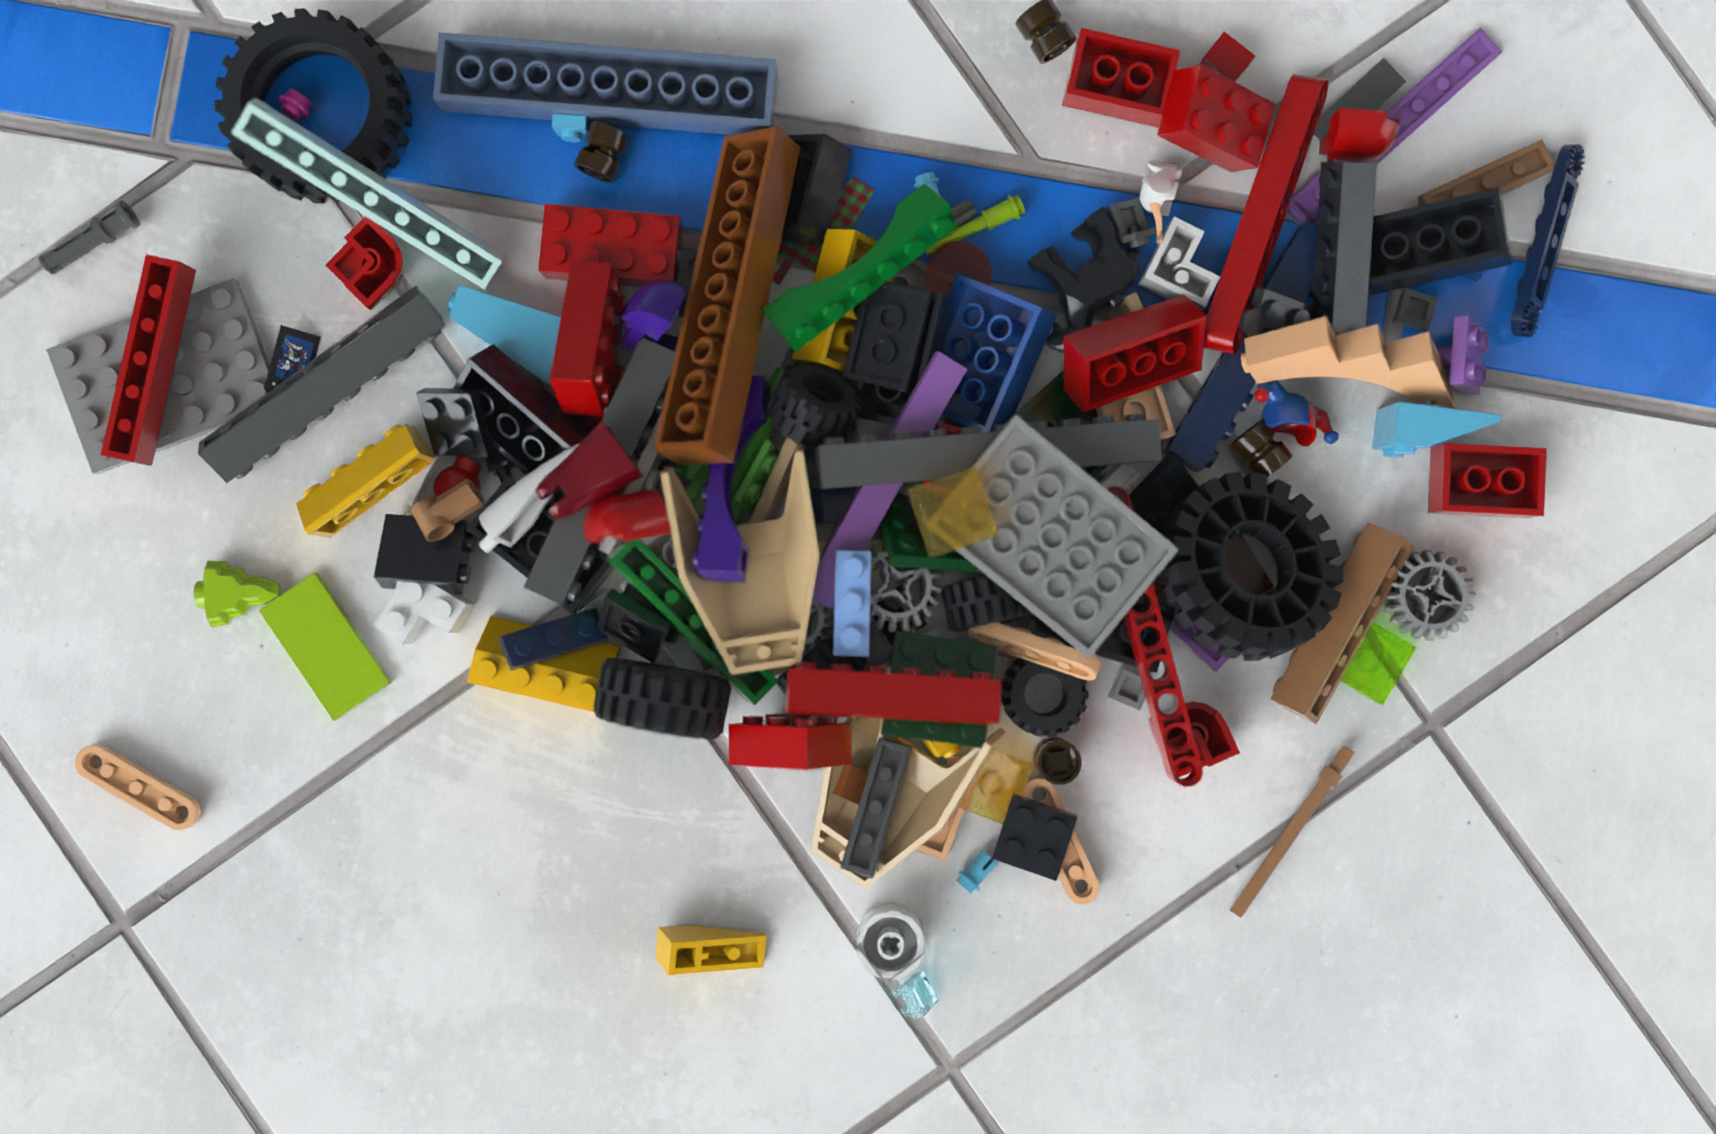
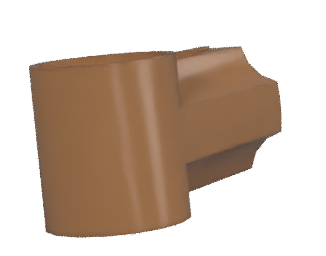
[411,479,484,542]

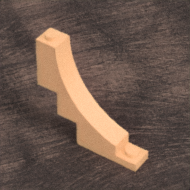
[1241,316,1456,409]

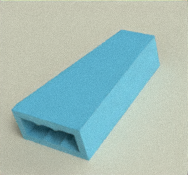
[448,285,561,387]

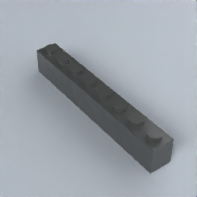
[198,285,445,483]
[523,337,675,606]

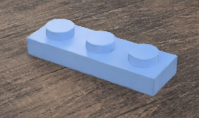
[833,551,872,657]

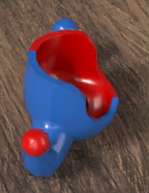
[1254,380,1339,447]

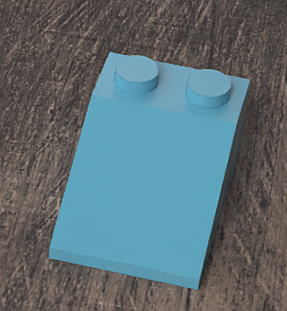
[1372,402,1501,458]

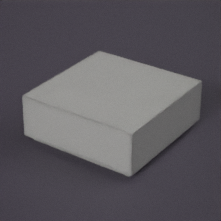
[1108,666,1146,710]

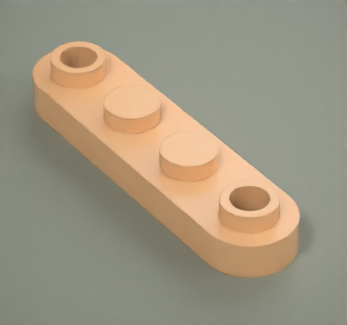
[968,622,1101,680]
[75,745,201,830]
[1022,777,1099,904]

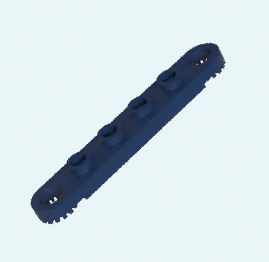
[1511,144,1585,338]

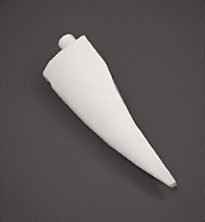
[479,443,580,553]

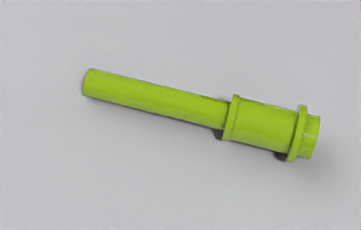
[925,195,1025,256]

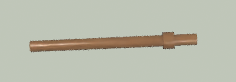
[1230,745,1355,918]

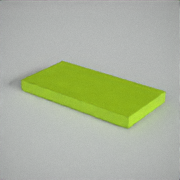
[259,573,392,721]

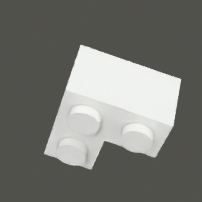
[1138,217,1220,310]
[373,581,476,645]

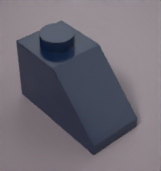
[809,487,856,525]

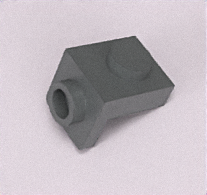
[1106,197,1157,249]

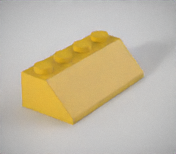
[792,229,893,375]
[296,424,436,538]
[467,616,621,712]

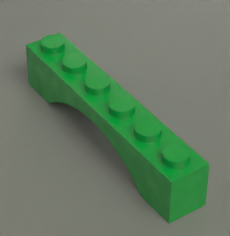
[763,183,957,352]

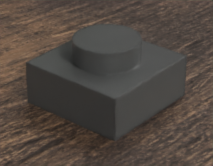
[1393,288,1438,332]

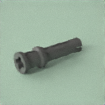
[38,200,140,275]

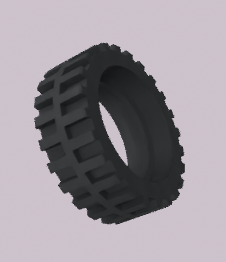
[214,8,413,204]

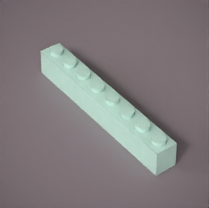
[232,97,503,289]

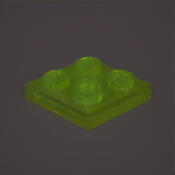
[1340,622,1417,705]

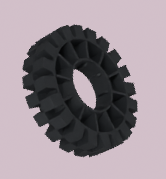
[1156,471,1343,661]

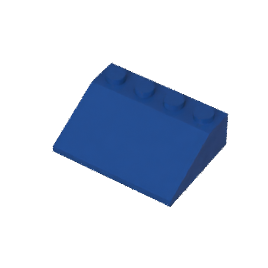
[942,273,1057,433]

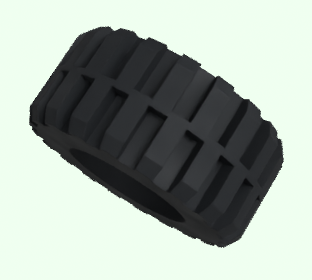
[593,658,731,739]

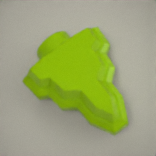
[194,561,281,627]

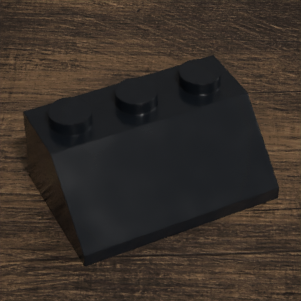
[781,134,852,245]

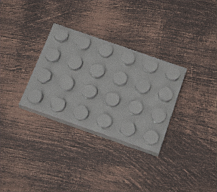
[46,278,270,474]
[925,415,1179,658]

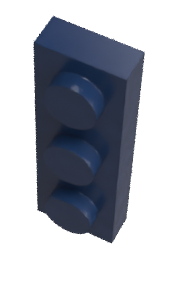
[499,608,608,671]

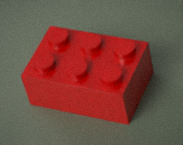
[1061,28,1180,128]
[1157,64,1276,172]
[1428,443,1547,518]
[728,714,852,770]

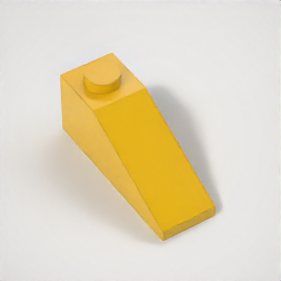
[655,925,767,975]

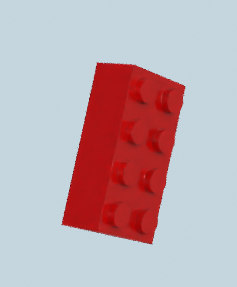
[538,204,683,287]
[549,260,627,416]
[1063,295,1206,413]

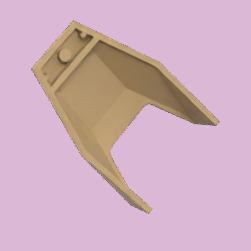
[661,445,819,675]
[810,658,1006,889]

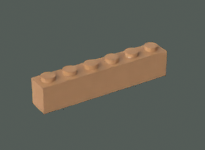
[1270,523,1414,724]

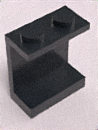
[374,514,476,595]

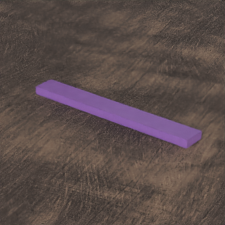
[1287,28,1502,225]
[812,351,967,609]

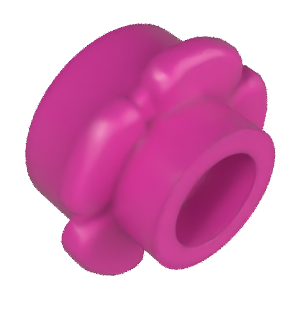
[279,89,312,120]

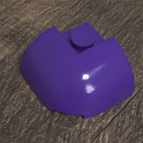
[620,279,687,350]

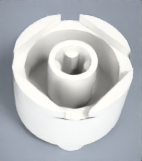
[856,903,925,980]

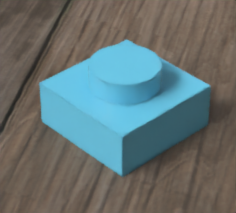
[552,114,590,142]

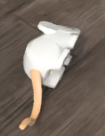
[1140,161,1182,244]

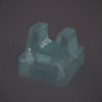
[891,971,939,1019]

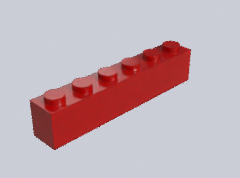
[100,254,196,466]
[785,662,1001,725]

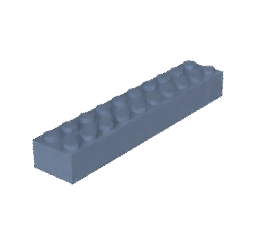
[433,33,778,135]

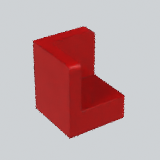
[1200,31,1256,82]

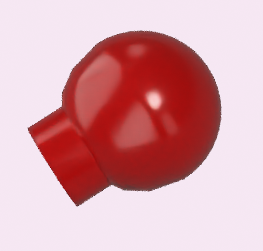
[433,456,482,497]

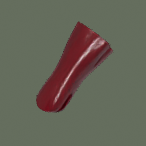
[535,421,644,520]

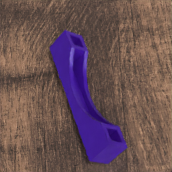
[693,375,771,583]

